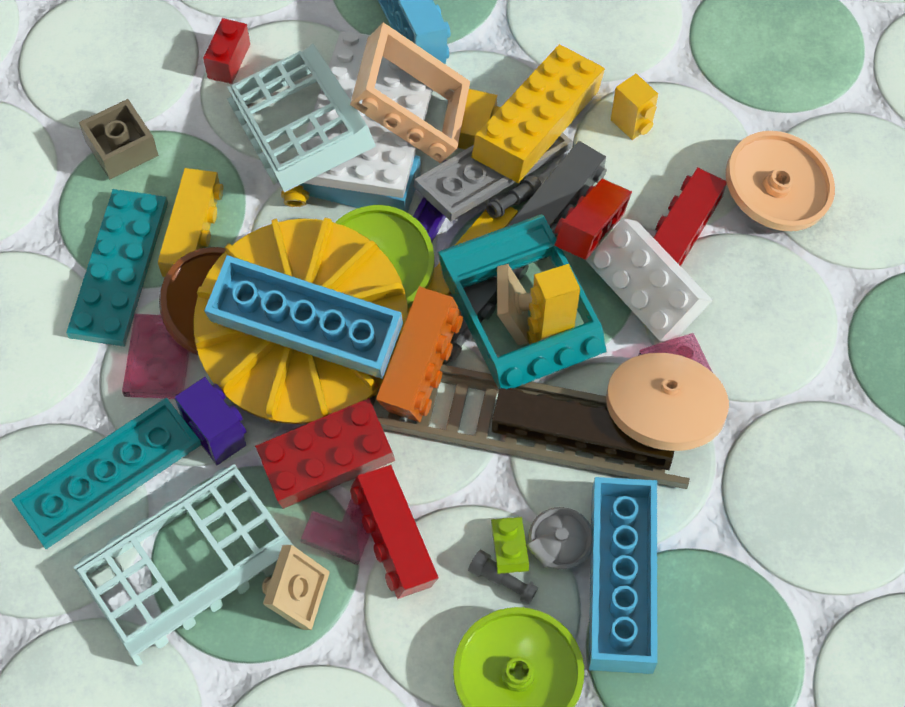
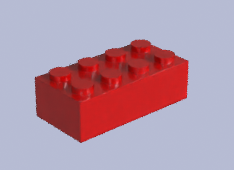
[255,398,395,509]

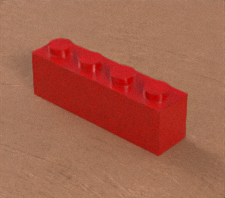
[653,167,727,266]
[554,178,632,260]
[350,465,439,599]

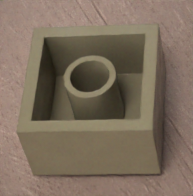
[79,99,159,180]

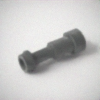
[486,175,542,218]
[468,549,538,604]

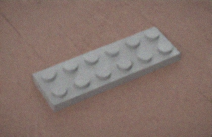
[413,133,573,222]

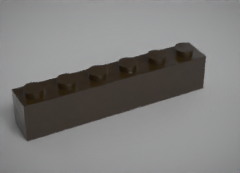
[491,388,674,471]

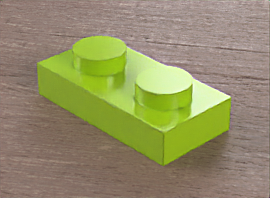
[491,517,529,574]

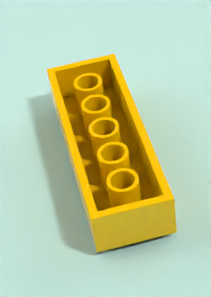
[471,44,605,183]

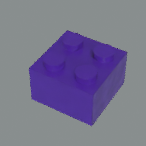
[174,377,247,465]

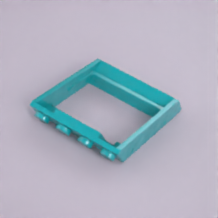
[438,214,607,389]

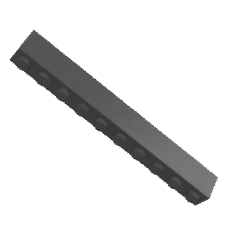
[442,141,607,365]

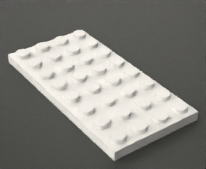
[298,31,433,198]

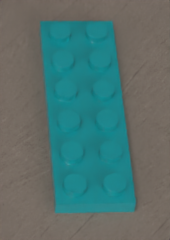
[66,189,168,347]
[11,397,201,549]

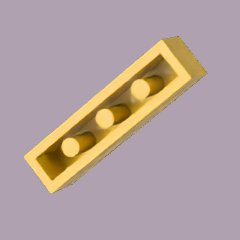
[158,168,223,277]
[527,264,580,345]

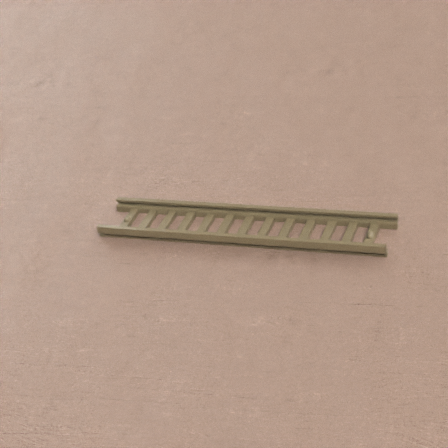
[370,365,690,489]

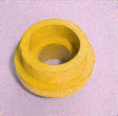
[281,185,309,207]

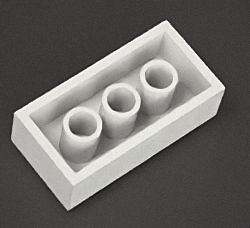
[586,218,712,342]

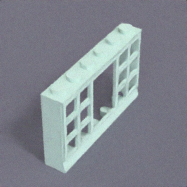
[227,44,376,192]
[73,464,294,666]

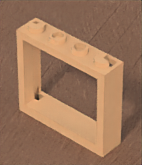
[350,22,470,163]

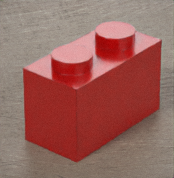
[203,18,250,84]

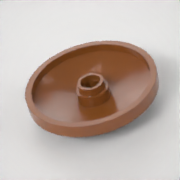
[159,247,226,356]

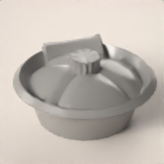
[526,507,592,569]

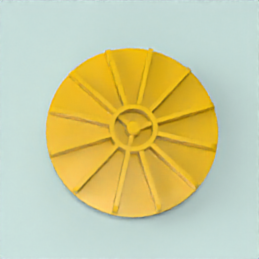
[194,217,408,424]

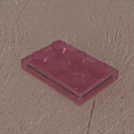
[122,314,189,399]

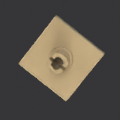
[497,264,532,345]
[262,545,330,630]

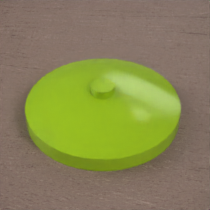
[335,205,435,308]
[453,607,584,707]

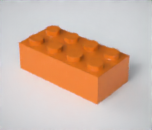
[376,286,463,423]

